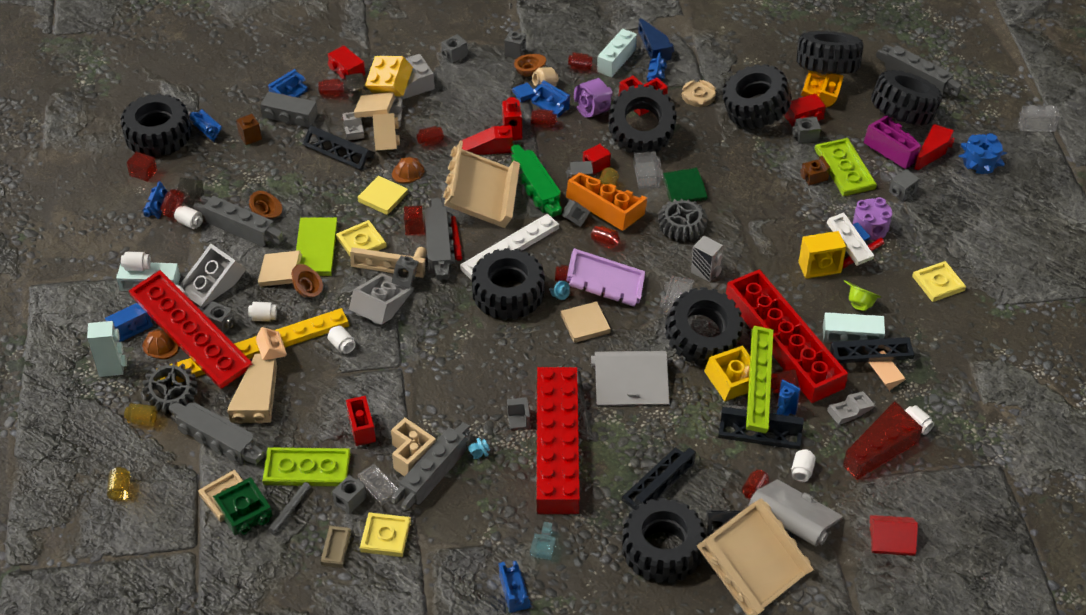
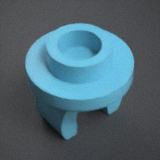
[549,281,570,300]
[468,438,491,459]

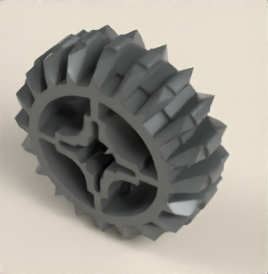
[658,198,708,242]
[142,361,198,414]

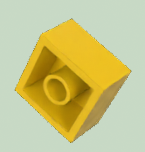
[365,56,413,97]
[798,231,846,279]
[704,345,750,401]

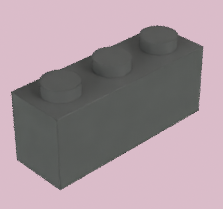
[260,91,318,128]

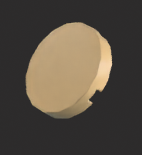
[682,80,716,107]

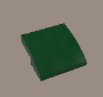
[662,168,707,202]

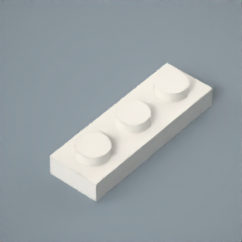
[827,213,874,266]

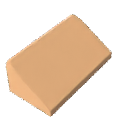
[256,327,287,360]
[868,350,906,390]

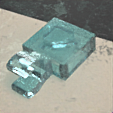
[530,522,556,560]

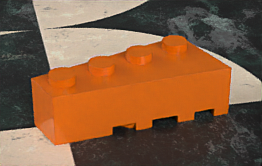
[566,172,648,231]

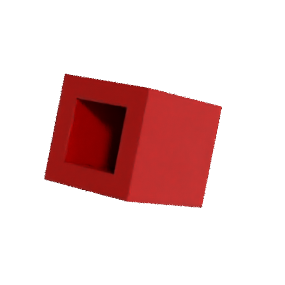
[583,144,611,175]

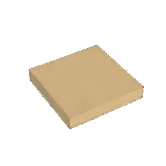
[354,92,395,118]
[258,250,302,287]
[561,302,610,343]
[198,470,243,522]

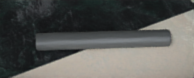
[268,482,311,534]

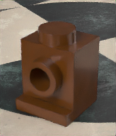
[800,156,830,185]

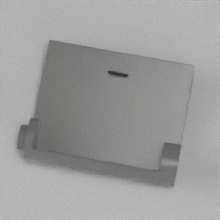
[591,351,669,406]
[748,479,843,547]

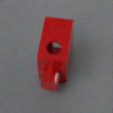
[502,97,522,141]

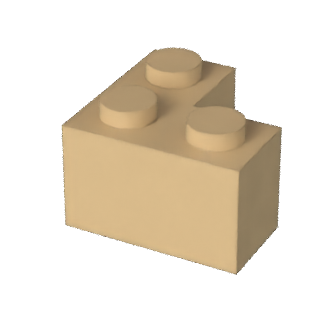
[373,113,400,151]
[391,418,436,476]

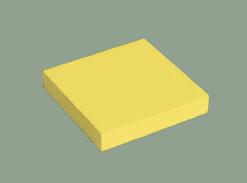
[357,176,408,215]
[336,220,386,256]
[912,261,966,302]
[360,513,411,557]

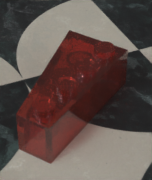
[843,401,923,480]

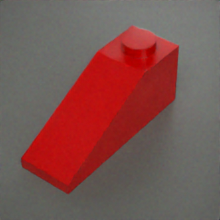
[915,124,955,170]
[459,125,513,155]

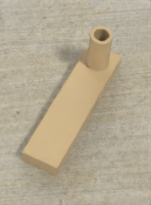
[350,247,427,278]

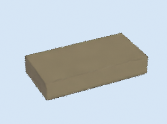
[320,526,351,568]

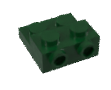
[213,477,272,536]

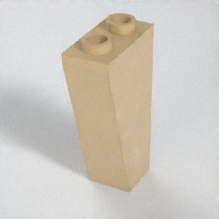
[228,354,277,424]

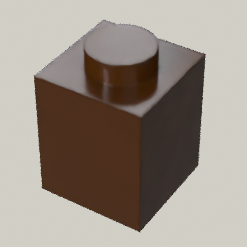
[236,114,262,145]

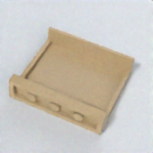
[443,140,520,228]
[697,498,814,615]

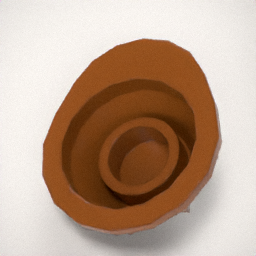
[514,54,546,77]
[392,156,425,184]
[249,191,282,218]
[291,264,323,297]
[143,329,179,359]

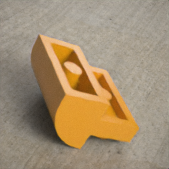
[801,71,844,107]

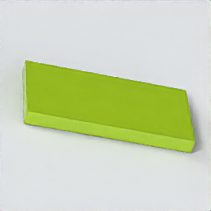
[815,138,877,196]
[296,217,337,276]
[263,447,351,486]

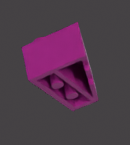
[863,115,921,169]

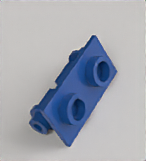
[647,53,667,82]
[189,109,222,141]
[142,181,170,219]
[776,380,800,416]

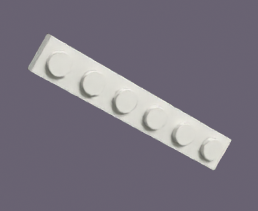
[460,214,559,280]

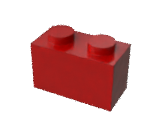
[328,45,365,83]
[784,93,826,127]
[346,395,376,446]

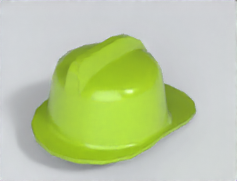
[844,280,882,311]

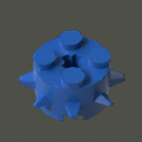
[958,133,1007,174]

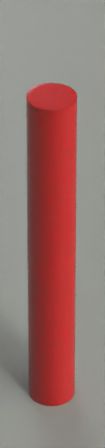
[450,216,463,261]
[842,238,884,269]

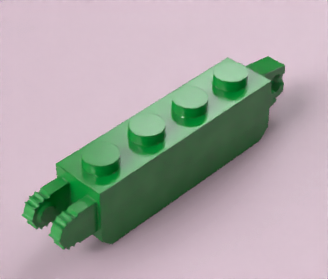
[510,145,562,217]

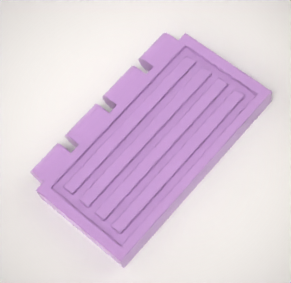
[566,248,645,307]

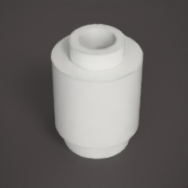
[174,206,203,229]
[121,252,151,271]
[248,302,277,322]
[328,326,356,354]
[903,406,934,435]
[791,450,816,482]

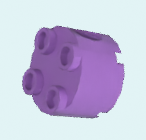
[574,78,613,117]
[852,197,892,240]

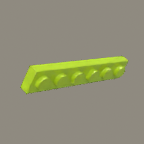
[746,326,773,433]

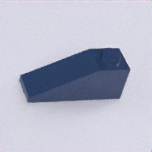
[638,19,674,61]

